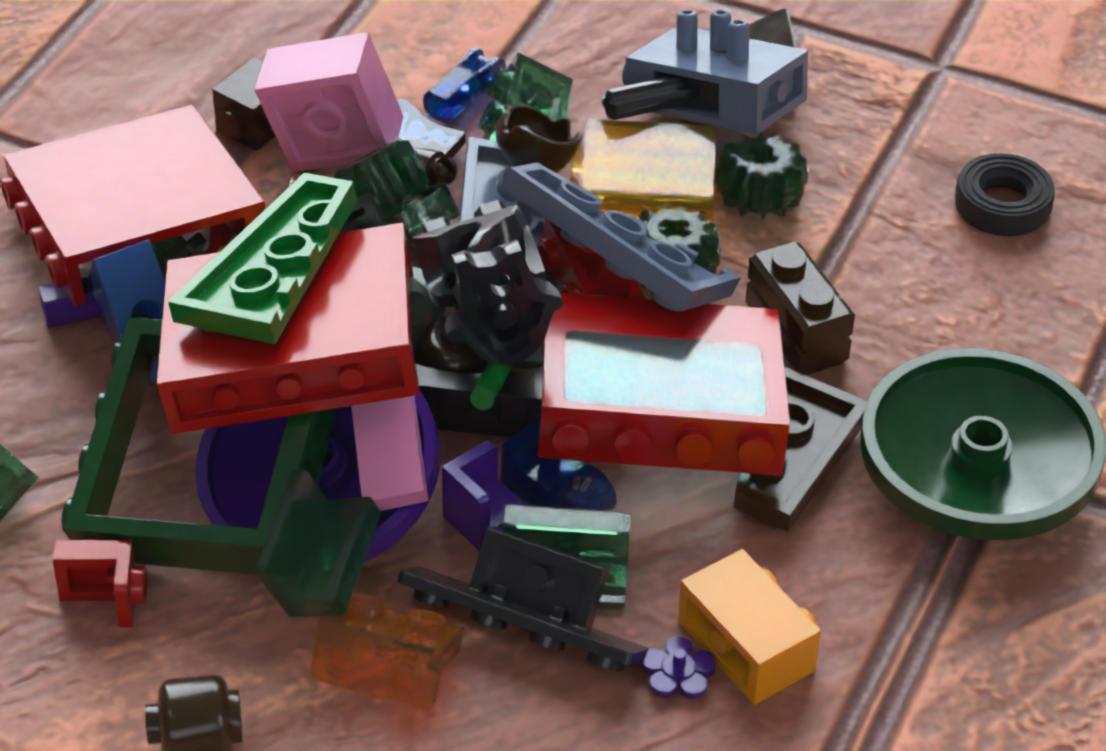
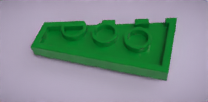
[168,173,357,344]

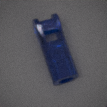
[423,47,506,124]

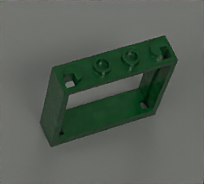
[62,317,338,578]

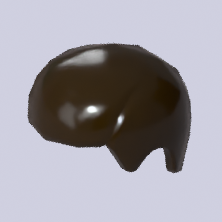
[496,105,584,173]

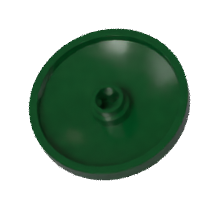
[860,348,1106,540]

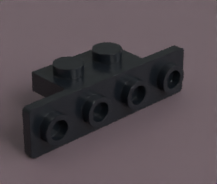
[397,527,649,672]

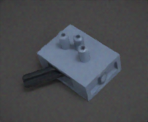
[602,10,808,135]

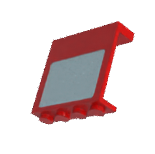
[538,293,790,476]

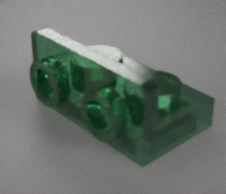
[478,52,573,141]

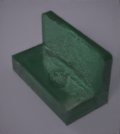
[255,470,381,617]
[504,505,631,611]

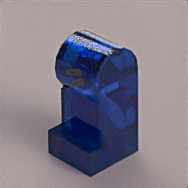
[500,417,617,536]

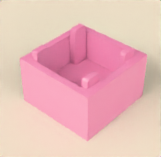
[254,32,404,173]

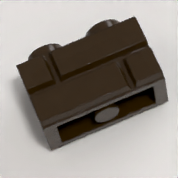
[745,241,855,375]

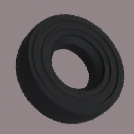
[955,153,1055,236]

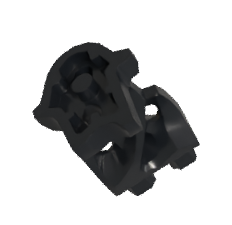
[413,200,563,365]

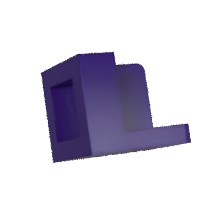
[442,440,529,551]

